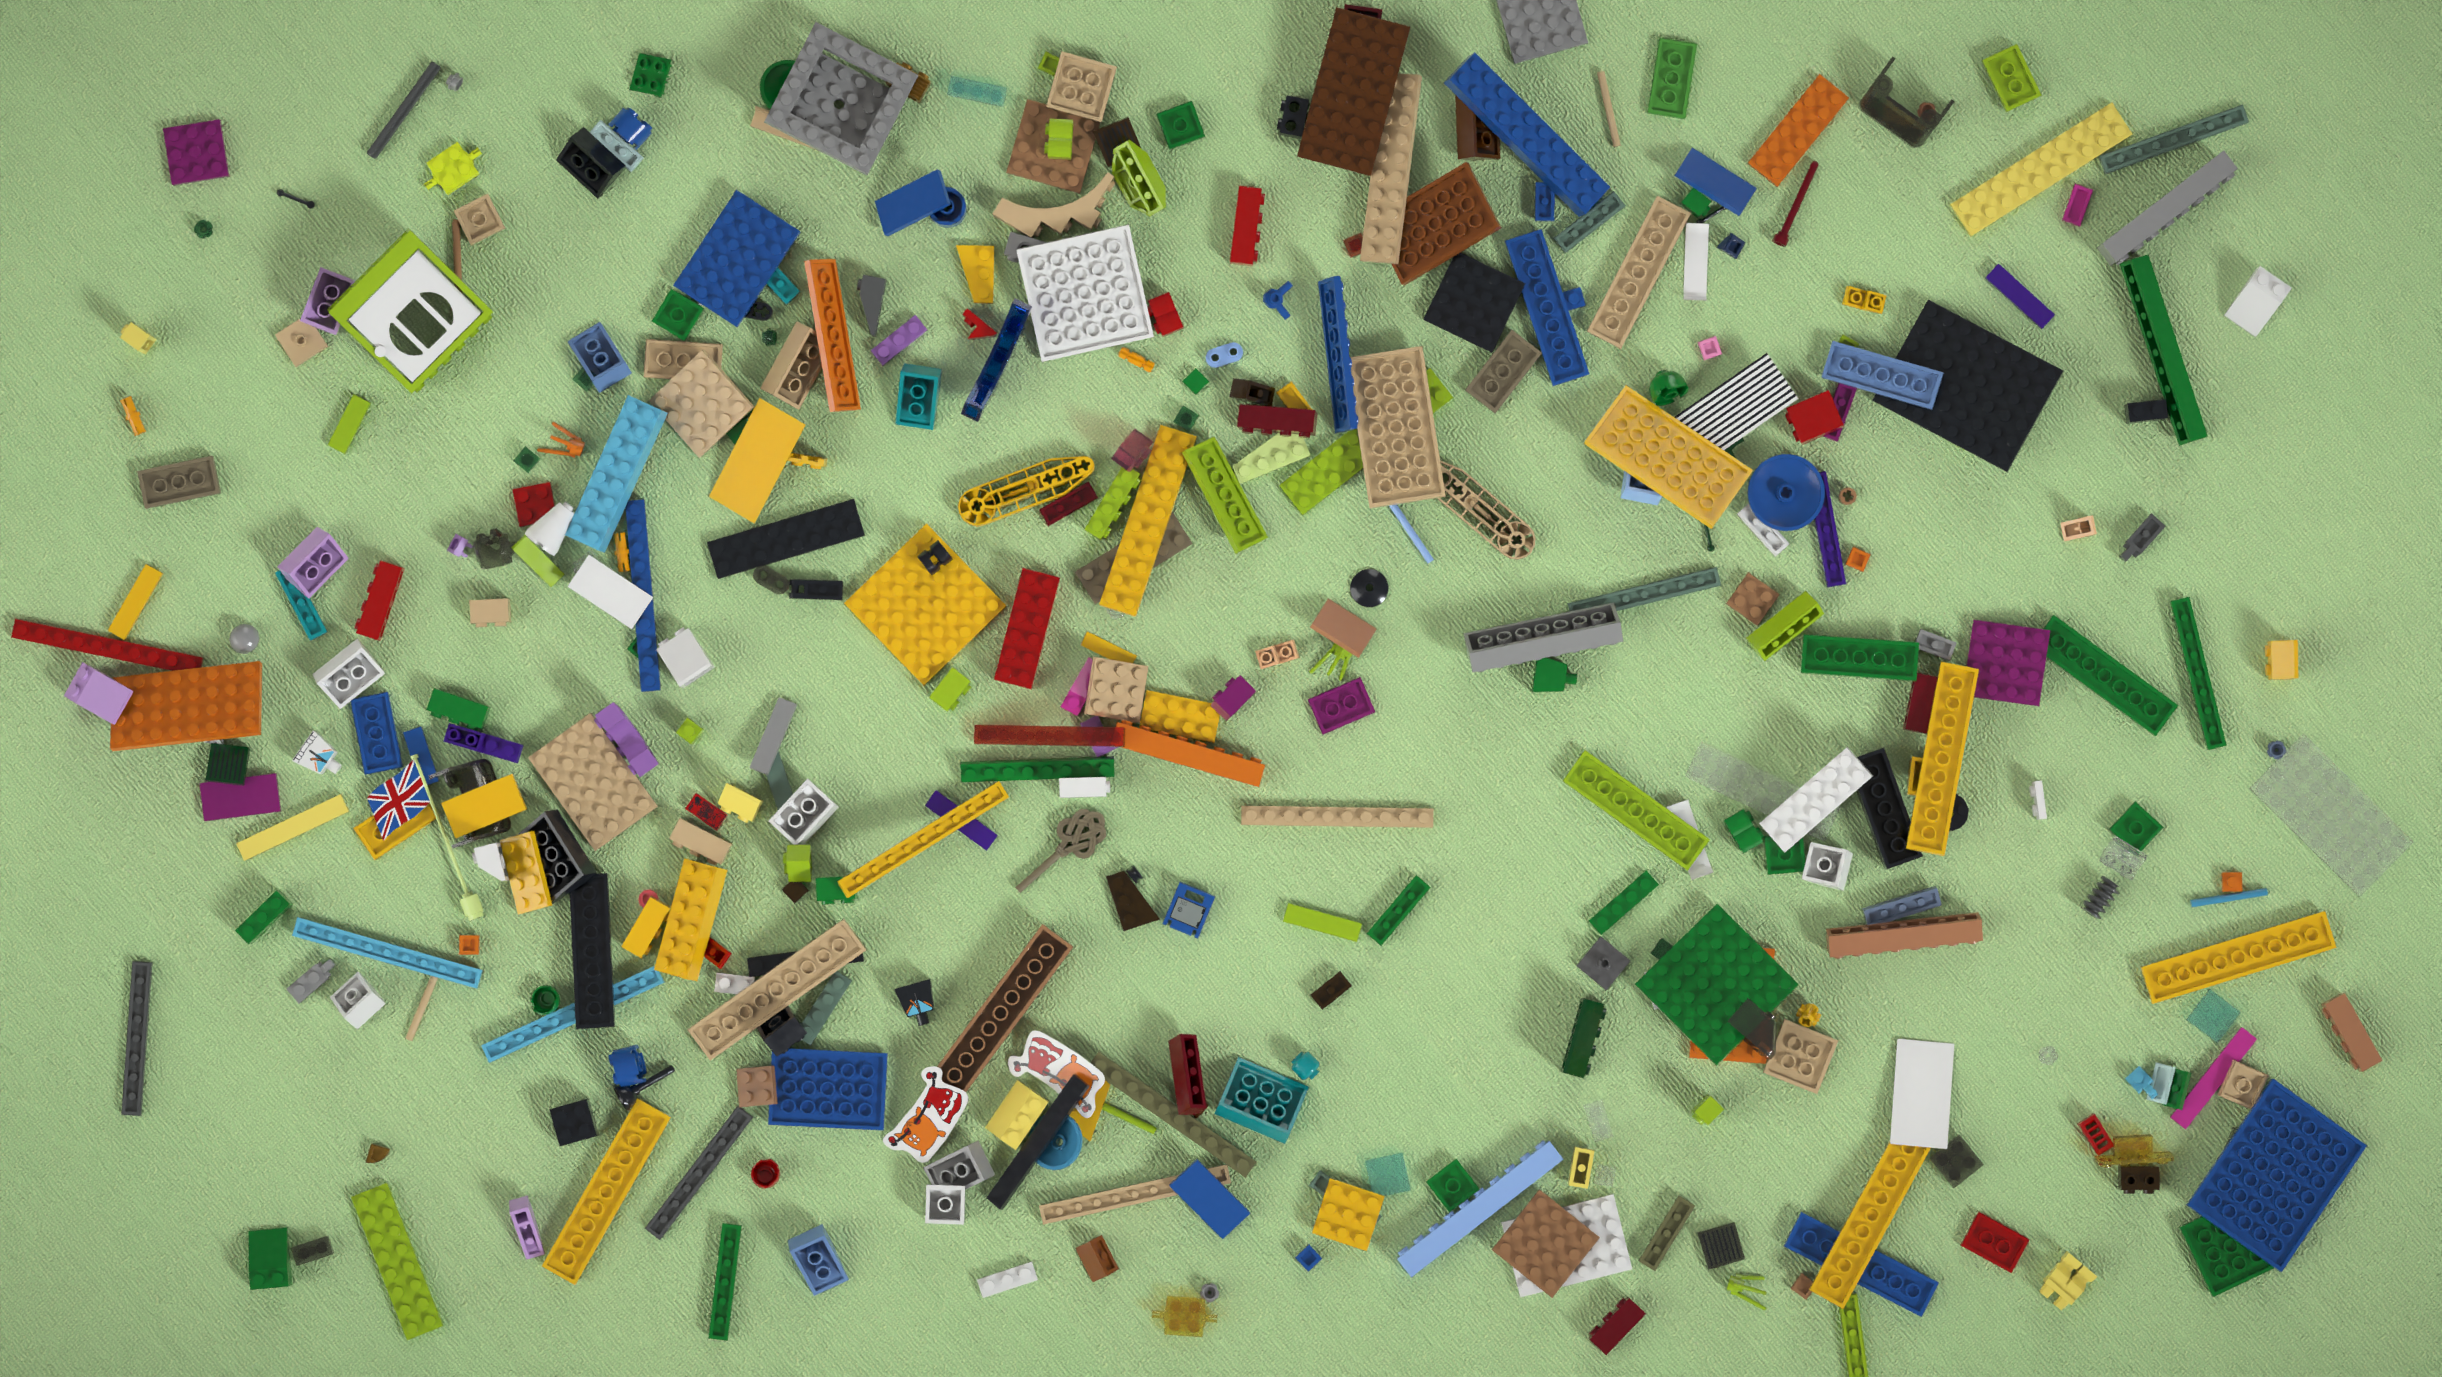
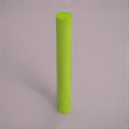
[1102,1103,1157,1134]

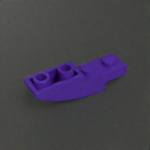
[443,723,523,763]

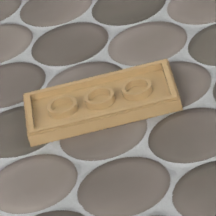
[643,339,723,379]

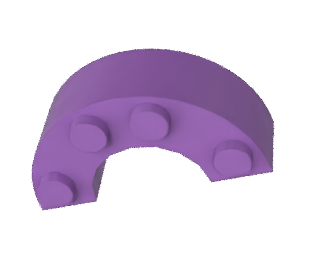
[594,702,659,777]

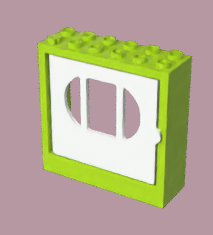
[327,228,493,394]

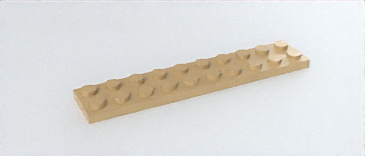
[1360,74,1422,264]
[688,918,866,1061]

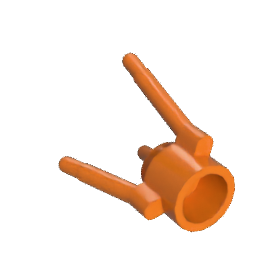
[537,422,585,458]

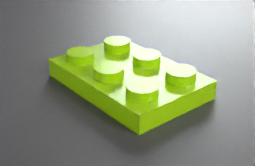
[1982,44,2042,112]

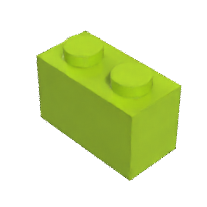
[929,667,971,712]
[783,845,812,882]
[1691,1094,1724,1125]

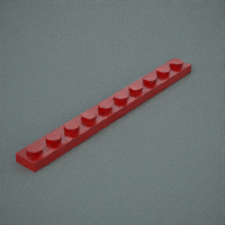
[11,619,204,671]

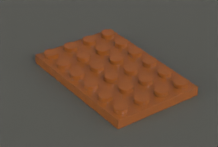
[1392,162,1502,286]

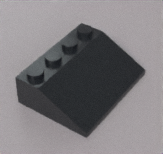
[518,809,597,904]

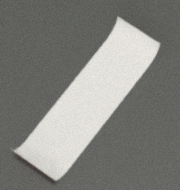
[1684,223,1709,301]
[1667,799,1714,880]

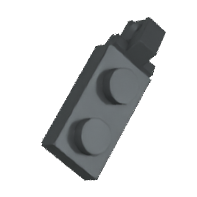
[2120,513,2166,562]

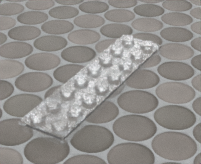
[1685,742,1840,842]

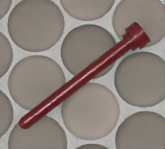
[1772,161,1819,247]

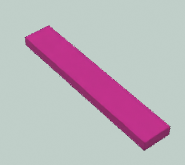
[2170,1027,2257,1129]

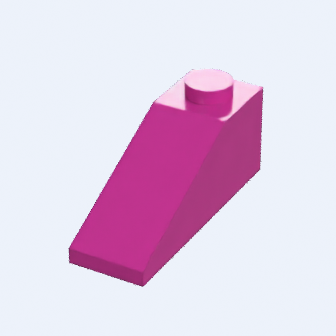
[1060,657,1093,716]

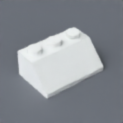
[312,639,385,709]
[769,779,839,845]

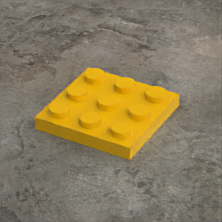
[1312,1178,1385,1251]

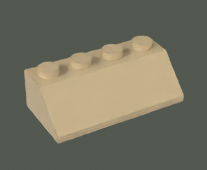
[760,322,822,410]

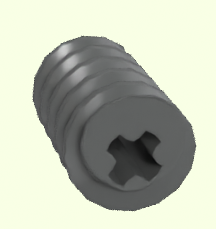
[2081,876,2119,919]

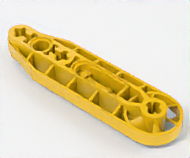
[958,456,1095,527]

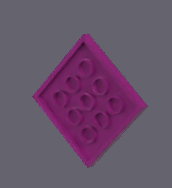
[1967,620,2050,707]

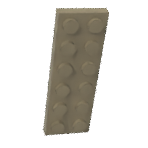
[1075,511,1193,605]

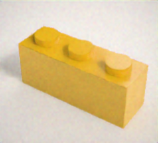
[621,896,671,958]

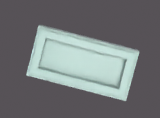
[2146,1062,2176,1105]

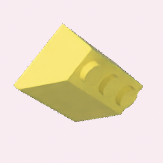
[985,1080,1049,1150]

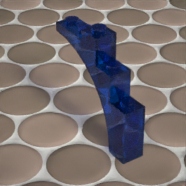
[961,298,1032,422]

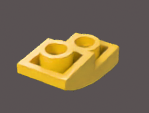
[1842,286,1887,314]

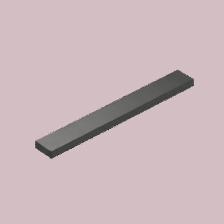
[121,961,153,1116]
[645,1105,753,1240]

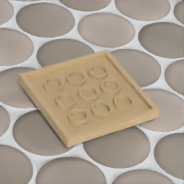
[649,350,755,458]

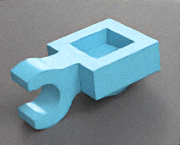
[2125,1066,2158,1100]

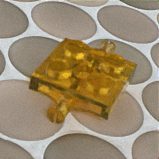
[1152,1295,1218,1337]

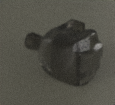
[473,528,518,569]

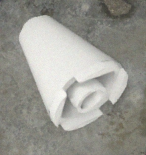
[525,502,575,556]

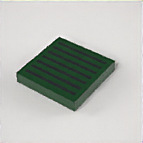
[205,743,250,786]

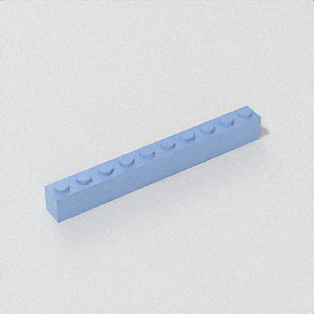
[1397,1140,1564,1277]

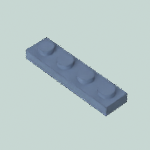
[1862,886,1942,925]

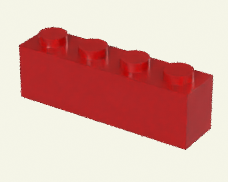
[1230,186,1265,266]
[355,560,405,641]

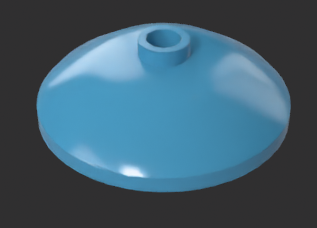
[1029,1115,1082,1170]

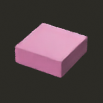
[1698,336,1722,361]

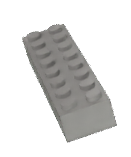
[2097,151,2238,266]
[1463,603,1623,672]

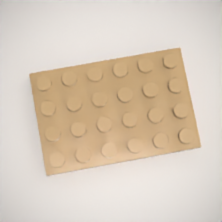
[528,713,658,851]

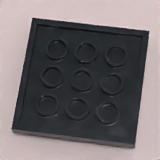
[1423,253,1525,353]

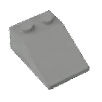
[923,1141,995,1190]

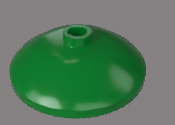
[760,60,795,109]

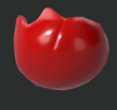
[751,1159,780,1189]

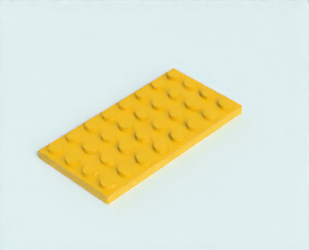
[1584,385,1753,529]

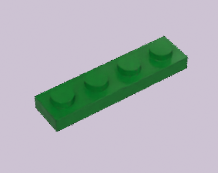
[1589,870,1659,935]
[1366,875,1431,946]

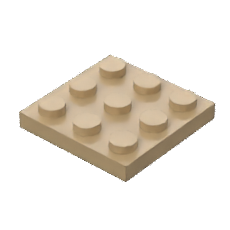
[1046,51,1117,123]
[1084,657,1148,723]
[1763,1019,1838,1094]

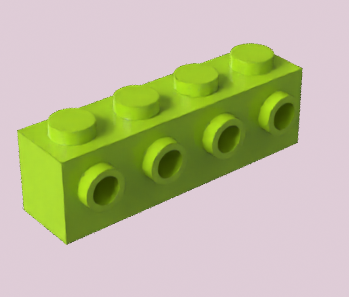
[1084,464,1142,540]
[1746,591,1824,661]

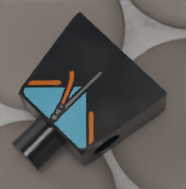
[895,979,934,1026]

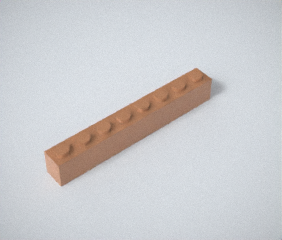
[1826,912,1983,959]

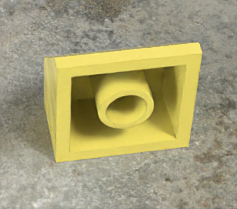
[718,783,764,823]

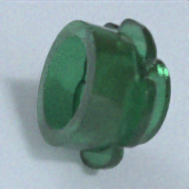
[194,220,213,239]
[762,328,777,347]

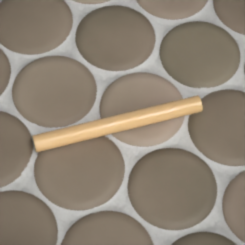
[1597,71,1621,147]
[405,976,438,1041]

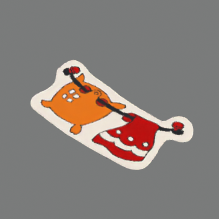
[1008,1031,1105,1118]
[883,1066,968,1163]

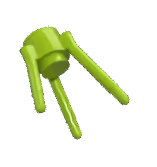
[1309,643,1352,681]
[1727,1273,1767,1310]

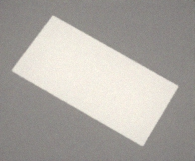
[1890,1039,1954,1149]

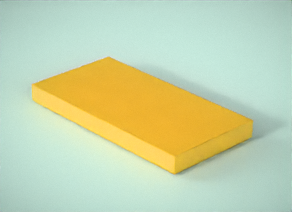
[441,774,527,839]
[353,803,436,860]

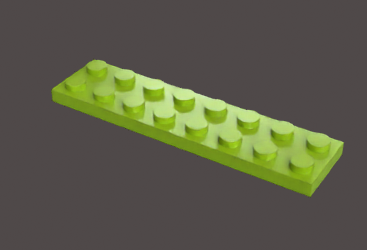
[1563,750,1710,871]
[351,1182,444,1340]

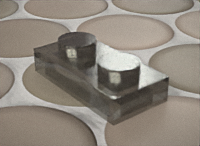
[291,1236,334,1266]

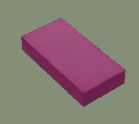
[2062,184,2093,227]

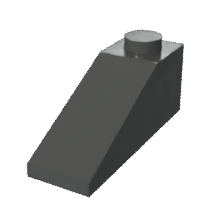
[857,275,887,337]

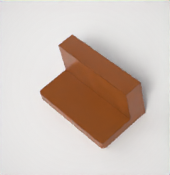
[1076,1235,1119,1282]

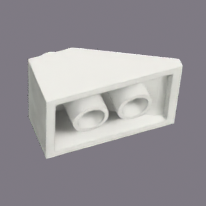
[2224,266,2292,337]

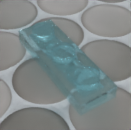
[947,76,1007,107]

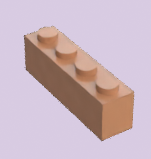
[2321,993,2383,1072]

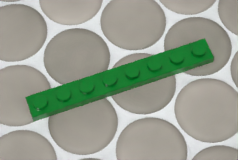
[2170,597,2227,750]
[960,756,1115,782]

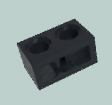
[1277,95,1309,139]

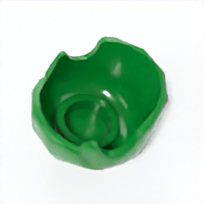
[530,985,560,1015]

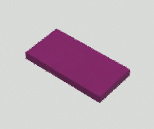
[199,773,281,821]

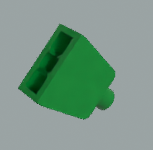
[1532,658,1578,693]

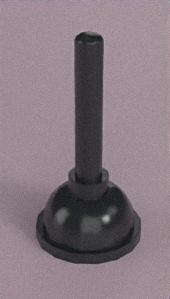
[613,1065,675,1112]

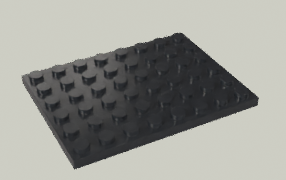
[1872,300,2064,473]

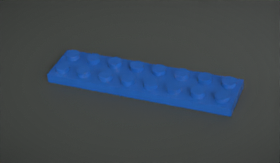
[1505,229,1589,386]
[1318,276,1358,433]
[1784,1212,1939,1317]

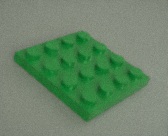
[2179,1216,2274,1297]

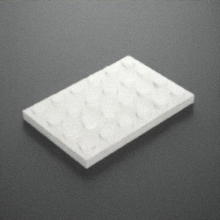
[1501,1194,1632,1297]

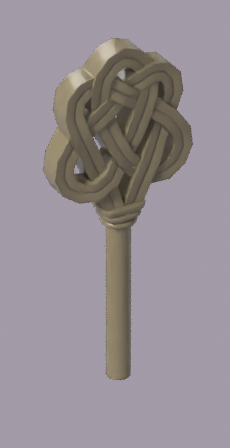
[1015,809,1106,893]

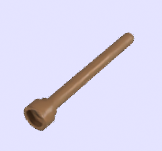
[451,219,462,310]

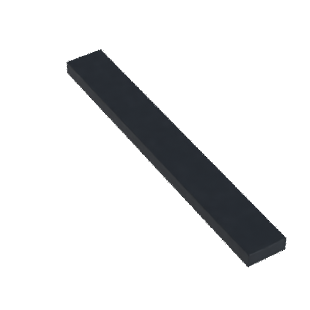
[986,1074,1090,1210]

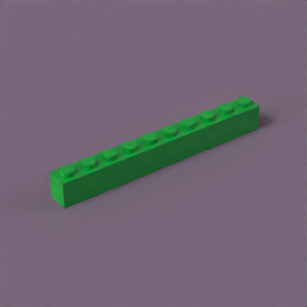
[2120,255,2208,446]

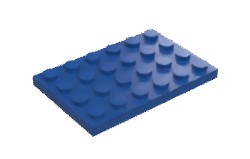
[673,190,801,328]
[768,1048,888,1131]

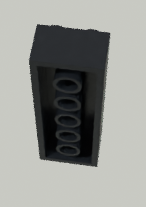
[1856,748,1923,869]

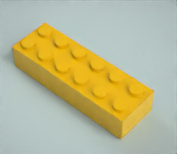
[654,858,728,981]

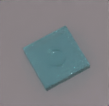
[2186,989,2241,1043]
[1365,1152,1411,1196]

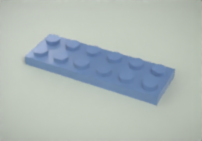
[1821,341,1944,410]

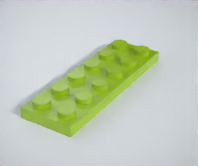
[1182,437,1268,554]

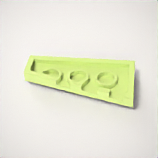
[1232,433,1311,484]

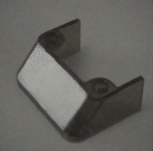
[1859,56,1955,148]
[429,759,511,849]
[1727,998,1776,1060]

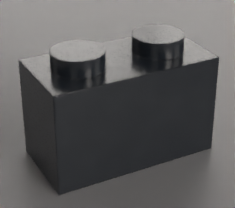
[2124,399,2168,424]

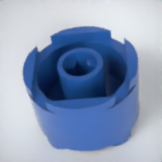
[608,107,652,150]
[930,187,967,228]
[608,1045,647,1087]

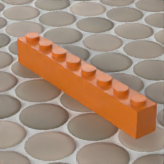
[1111,720,1265,787]

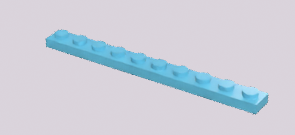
[292,917,483,989]
[481,966,665,1063]

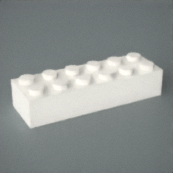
[1759,747,1873,852]

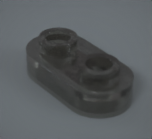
[753,565,790,594]

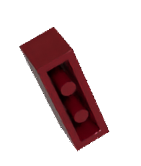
[1903,673,1938,734]
[1589,1297,1646,1355]

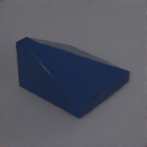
[1717,233,1746,259]

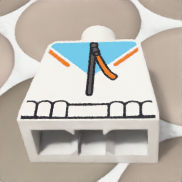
[292,731,342,774]

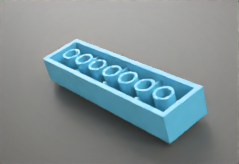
[565,395,668,553]

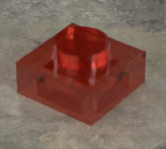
[1343,233,1363,258]

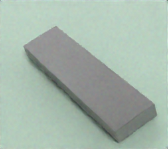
[750,697,797,775]

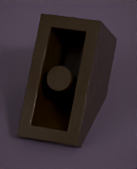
[1229,378,1275,407]

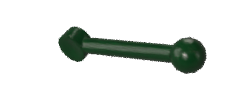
[1704,525,1715,552]

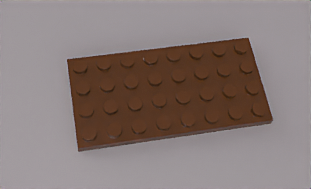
[1297,7,1410,176]

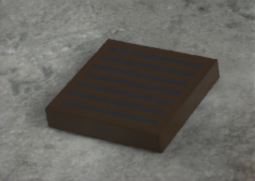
[1093,117,1141,167]

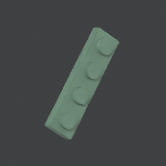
[802,971,852,1045]

